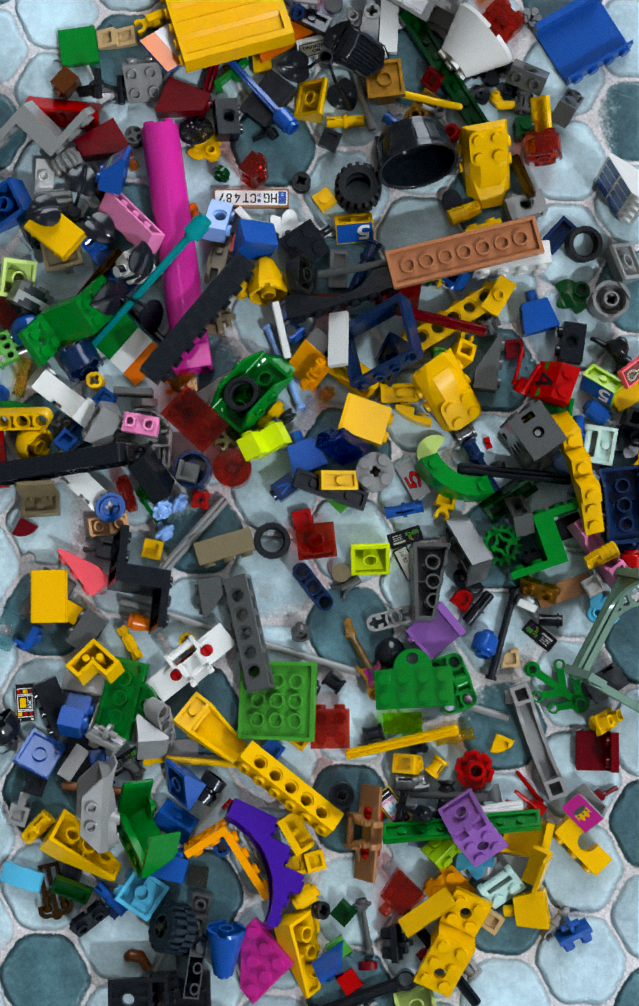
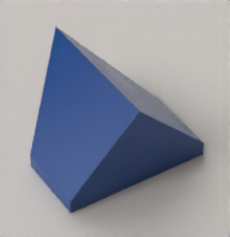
[311,940,344,984]

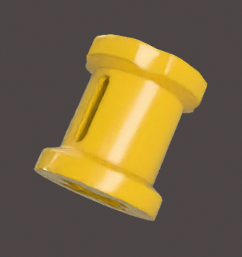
[86,372,106,392]
[424,754,449,780]

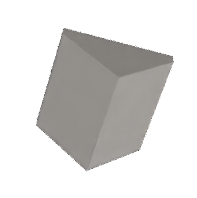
[604,242,639,285]
[135,714,169,760]

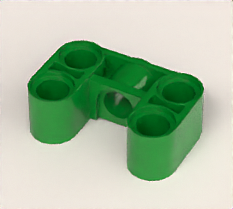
[432,653,477,716]

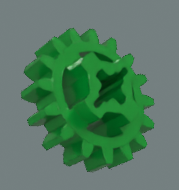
[482,524,522,567]

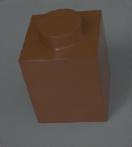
[50,66,82,100]

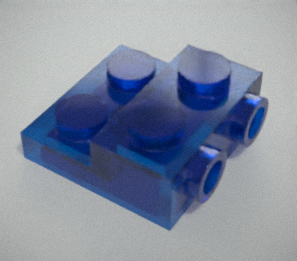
[315,427,370,465]

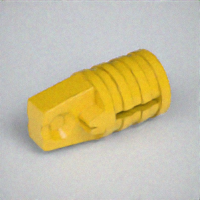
[446,201,482,226]
[583,541,620,569]
[20,809,56,845]

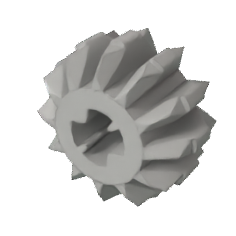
[50,147,83,177]

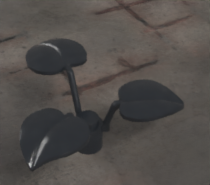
[276,20,357,111]
[26,164,115,244]
[89,241,164,331]

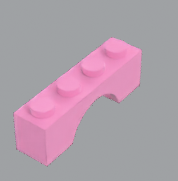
[567,517,627,589]

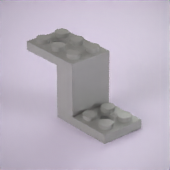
[0,100,96,157]

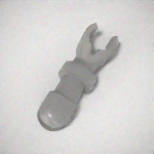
[539,905,570,942]

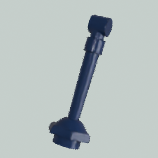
[283,0,305,21]

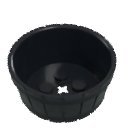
[377,116,459,190]

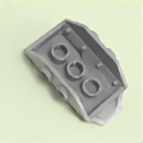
[76,755,120,854]

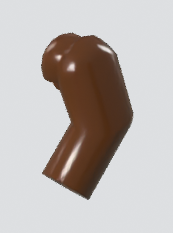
[124,949,152,972]

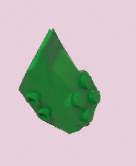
[210,351,295,435]

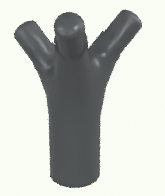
[330,576,362,599]

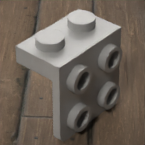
[122,56,164,104]

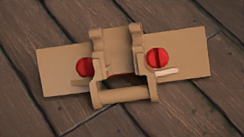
[344,783,383,883]

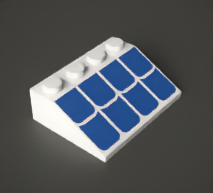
[594,152,639,226]

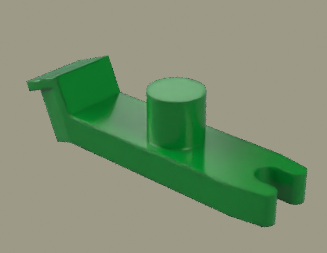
[213,57,249,95]

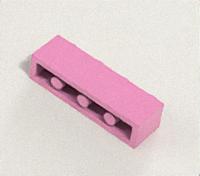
[98,192,165,254]

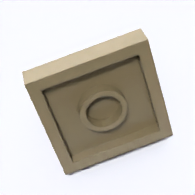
[40,243,84,274]

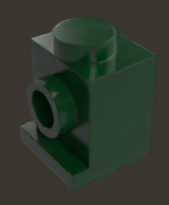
[512,115,535,143]

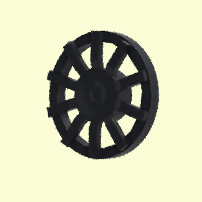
[179,115,213,145]

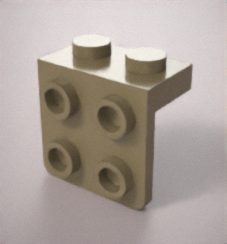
[15,478,61,518]

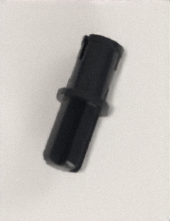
[462,590,494,626]

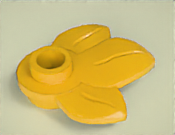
[186,132,221,162]

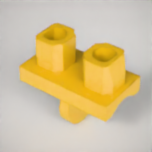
[588,707,624,736]

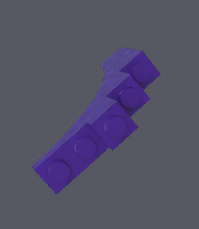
[224,798,304,930]

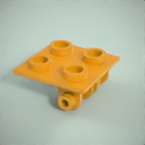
[289,339,331,392]

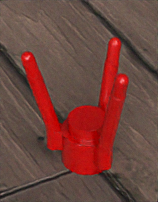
[511,347,541,396]
[505,771,547,817]

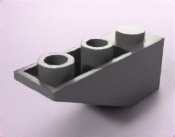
[472,334,505,393]

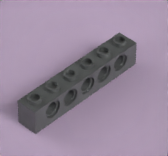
[222,573,275,694]

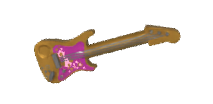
[345,618,381,700]

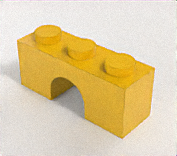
[553,815,613,876]

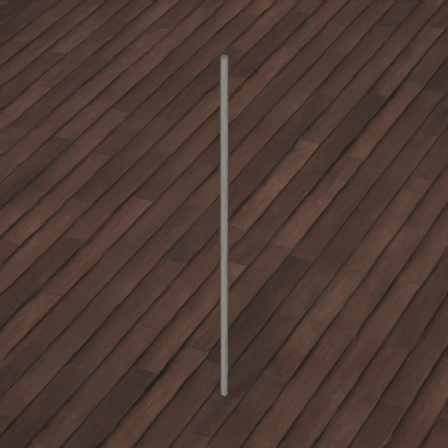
[120,597,510,722]

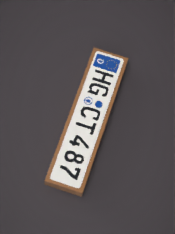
[214,189,289,209]

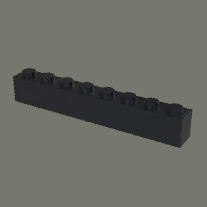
[139,252,256,385]

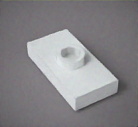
[34,159,55,197]

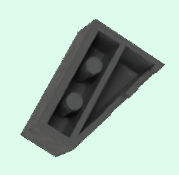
[443,514,493,587]

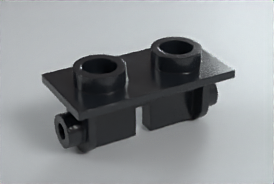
[69,899,111,938]

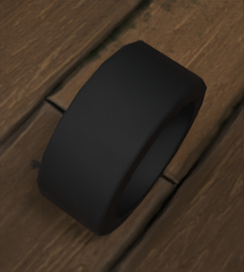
[564,226,603,263]
[223,376,262,415]
[254,522,290,559]

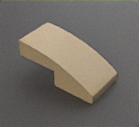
[96,25,138,50]

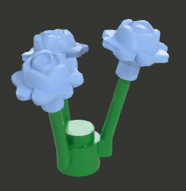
[135,486,188,542]

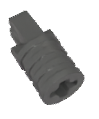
[394,774,430,792]

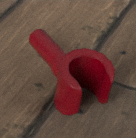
[593,785,619,801]

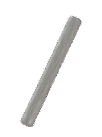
[160,496,228,570]

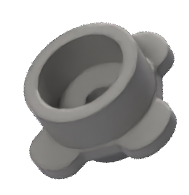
[343,7,363,28]

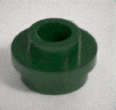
[212,165,230,183]

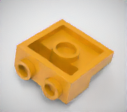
[422,863,478,898]

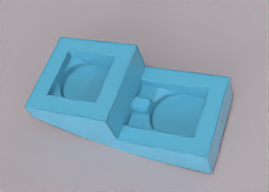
[0,861,45,893]

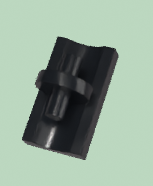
[380,923,414,963]

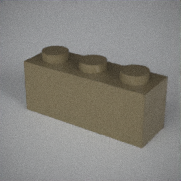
[193,527,256,569]

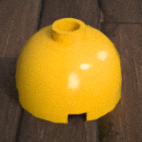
[15,429,53,459]

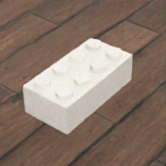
[471,240,552,281]

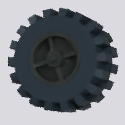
[148,901,197,956]

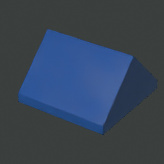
[232,218,279,260]
[164,758,206,810]

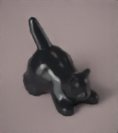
[590,336,632,374]

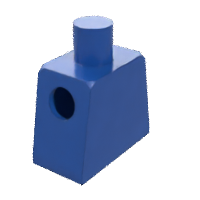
[519,290,560,338]
[287,430,328,477]

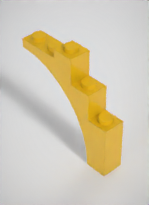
[551,411,605,536]

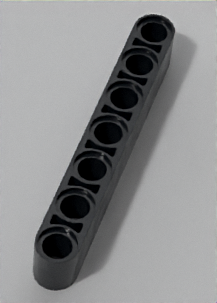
[0,443,128,486]

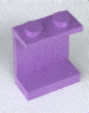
[405,601,466,660]

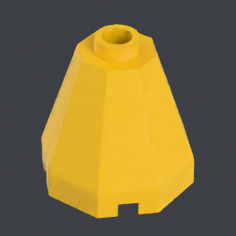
[248,256,288,306]

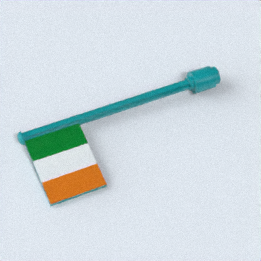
[90,212,212,387]

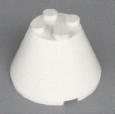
[438,2,513,81]

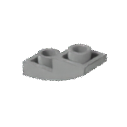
[61,671,105,696]

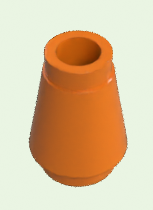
[126,612,150,631]

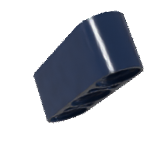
[293,563,333,611]

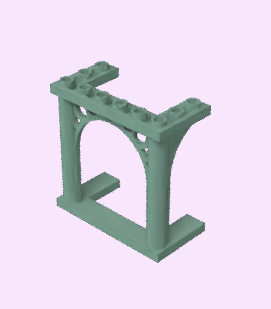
[563,566,639,713]

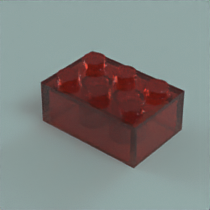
[160,385,229,453]

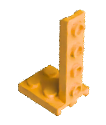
[184,818,269,900]

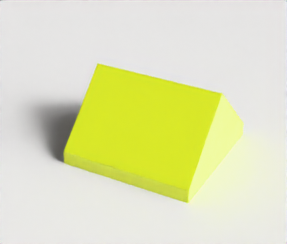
[350,543,390,576]

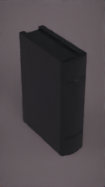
[240,69,298,131]

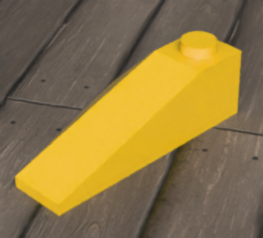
[39,809,122,882]
[274,907,321,999]

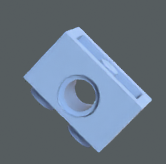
[202,199,236,243]

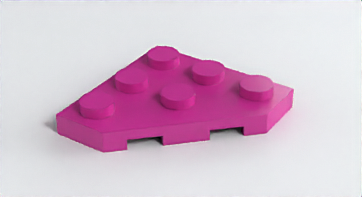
[240,917,295,1004]

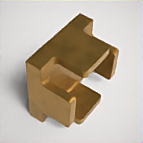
[364,58,406,105]

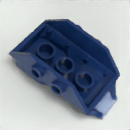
[598,465,639,553]

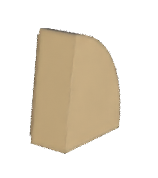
[500,648,520,669]

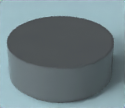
[324,0,343,15]

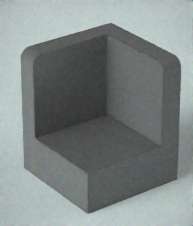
[175,459,201,485]

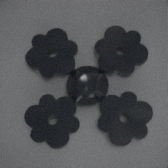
[470,62,518,105]

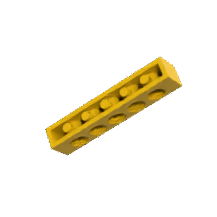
[401,279,497,354]
[233,740,344,838]

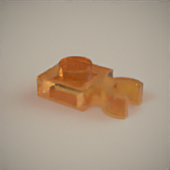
[164,373,199,395]

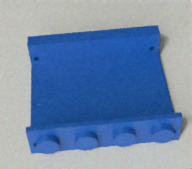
[532,0,634,86]

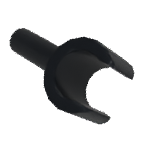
[252,127,279,142]

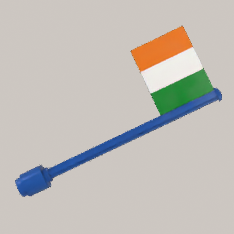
[139,22,299,135]

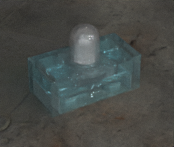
[0,608,26,652]

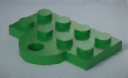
[374,648,455,710]
[95,655,158,741]

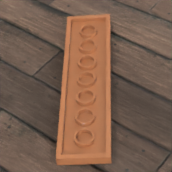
[384,215,545,290]

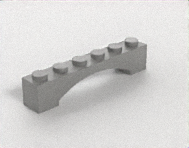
[506,681,569,801]

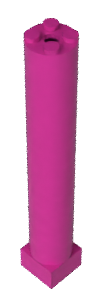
[141,118,214,377]

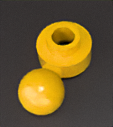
[256,400,284,430]

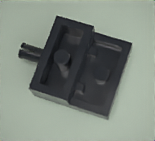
[278,219,333,262]

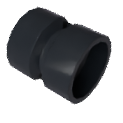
[198,770,227,807]
[329,780,355,809]

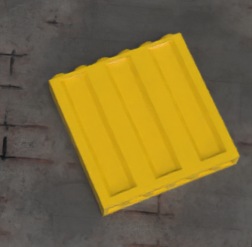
[160,0,295,73]

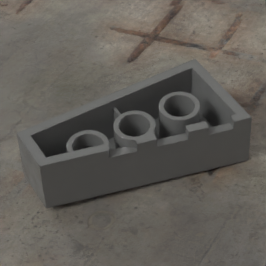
[409,543,451,623]

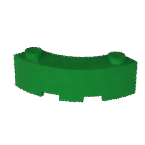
[414,452,494,502]

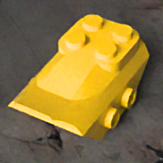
[456,119,512,209]
[412,348,481,431]

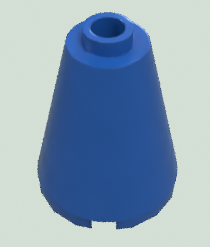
[206,920,246,980]

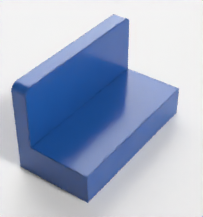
[154,798,200,844]

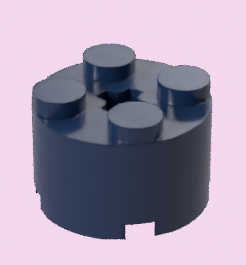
[59,338,104,382]
[172,450,213,491]

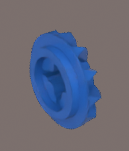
[94,491,125,522]

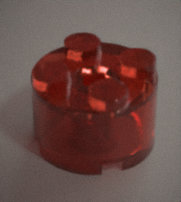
[522,127,563,167]
[213,448,252,489]

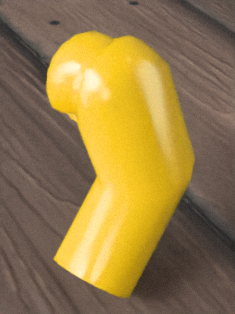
[489,90,515,110]

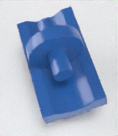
[554,916,593,952]

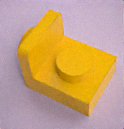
[392,753,424,775]

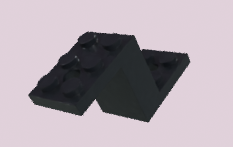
[107,524,173,635]

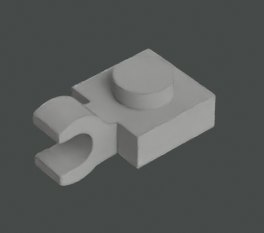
[6,791,32,828]

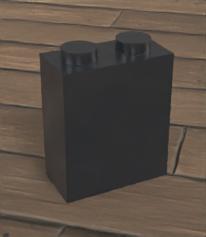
[128,444,175,504]

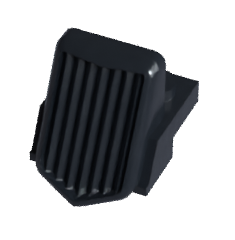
[333,25,385,79]

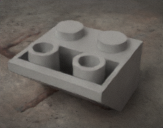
[81,401,123,446]

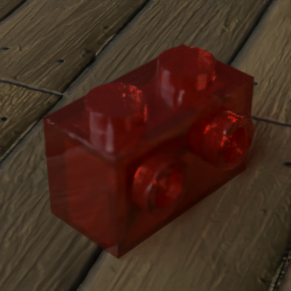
[238,150,269,189]

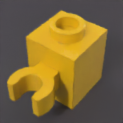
[450,332,477,370]

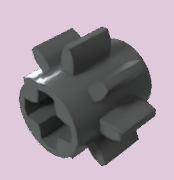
[478,313,501,337]

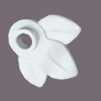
[270,209,304,239]

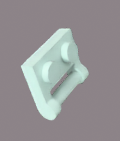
[583,424,619,467]
[477,864,527,910]

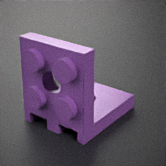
[438,788,508,868]

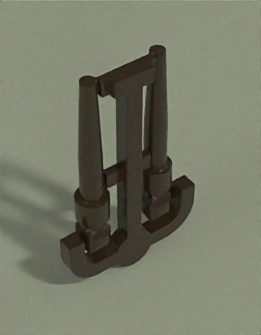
[38,861,74,920]

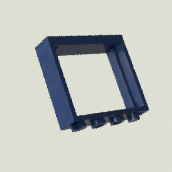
[346,292,424,391]

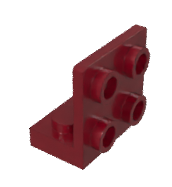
[575,731,619,773]

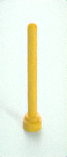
[400,91,463,111]
[143,756,236,767]

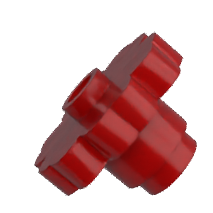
[454,749,495,790]

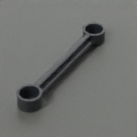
[308,968,416,1006]

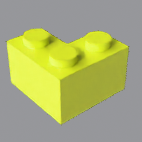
[236,420,292,462]

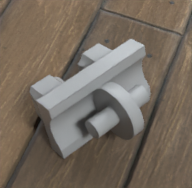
[85,723,126,758]

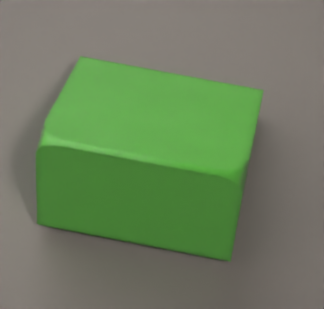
[325,934,352,958]

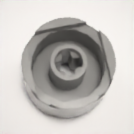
[588,280,631,323]
[356,452,395,493]

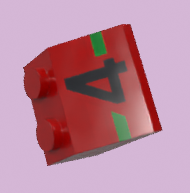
[528,361,580,409]

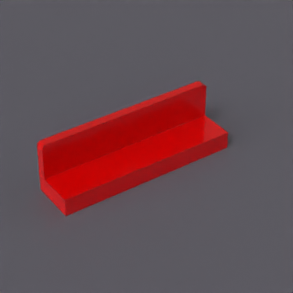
[25,96,102,130]

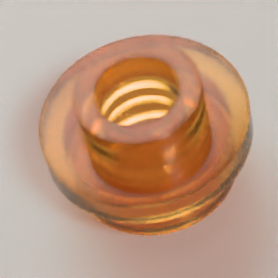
[318,386,336,403]

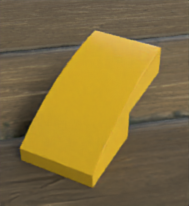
[284,848,327,874]

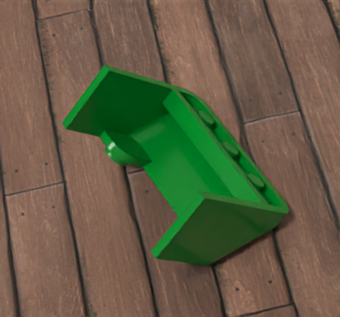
[117,778,181,879]

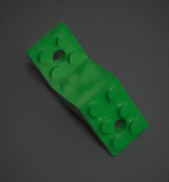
[17,275,122,367]
[506,497,579,581]

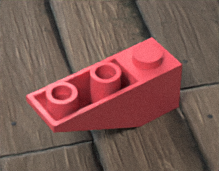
[57,548,108,597]

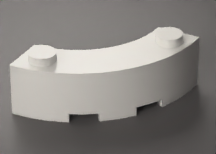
[26,366,97,427]
[58,450,115,512]

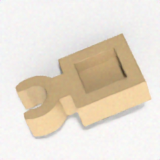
[469,908,506,936]

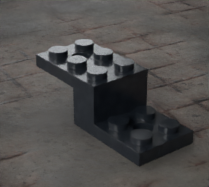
[108,969,211,1006]

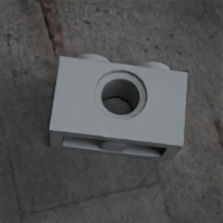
[503,189,548,221]

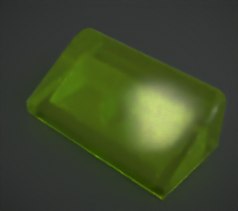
[383,712,423,733]

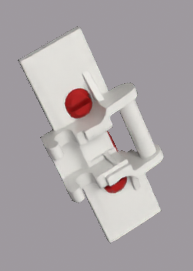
[147,623,235,702]

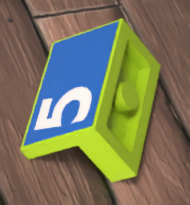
[579,363,623,408]

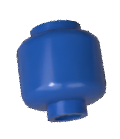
[471,629,499,659]

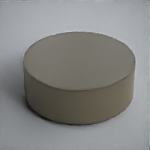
[332,563,351,583]

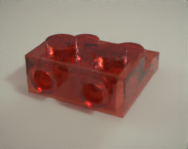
[482,0,525,44]
[311,704,350,749]

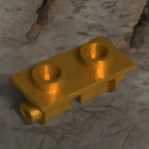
[519,575,561,605]

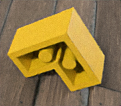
[65,638,125,686]

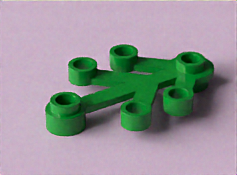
[523,659,590,714]

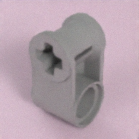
[360,2,380,40]

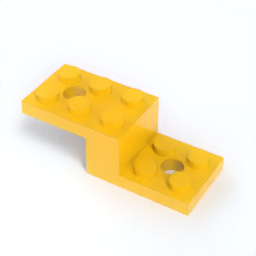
[413,886,493,998]

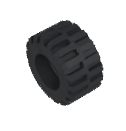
[335,162,382,214]

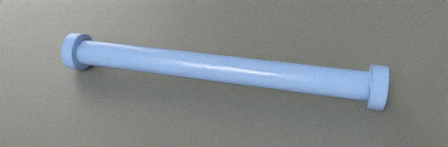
[262,323,306,411]

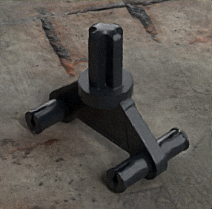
[76,68,126,105]
[394,791,447,823]

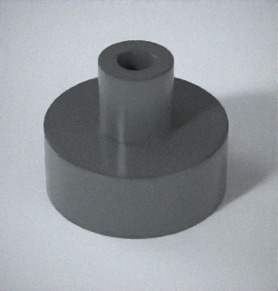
[291,622,311,642]

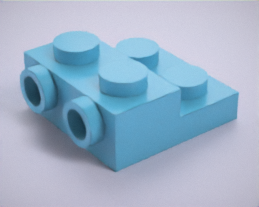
[113,867,170,922]

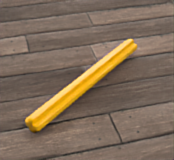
[345,724,459,760]

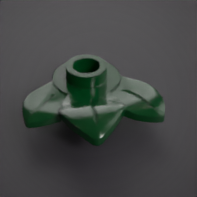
[555,279,590,314]

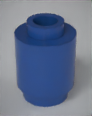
[582,398,612,426]

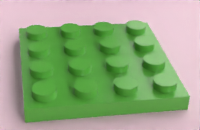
[237,661,317,742]

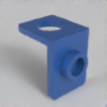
[284,319,306,345]

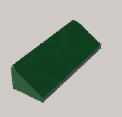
[479,479,538,523]

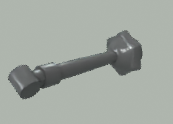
[352,897,374,956]

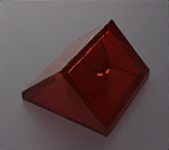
[295,522,337,560]

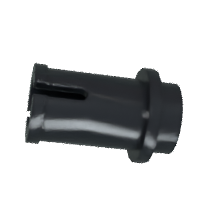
[539,613,563,628]

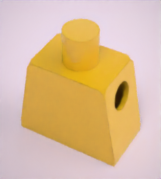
[503,887,551,930]

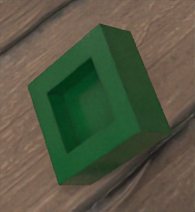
[330,898,358,927]

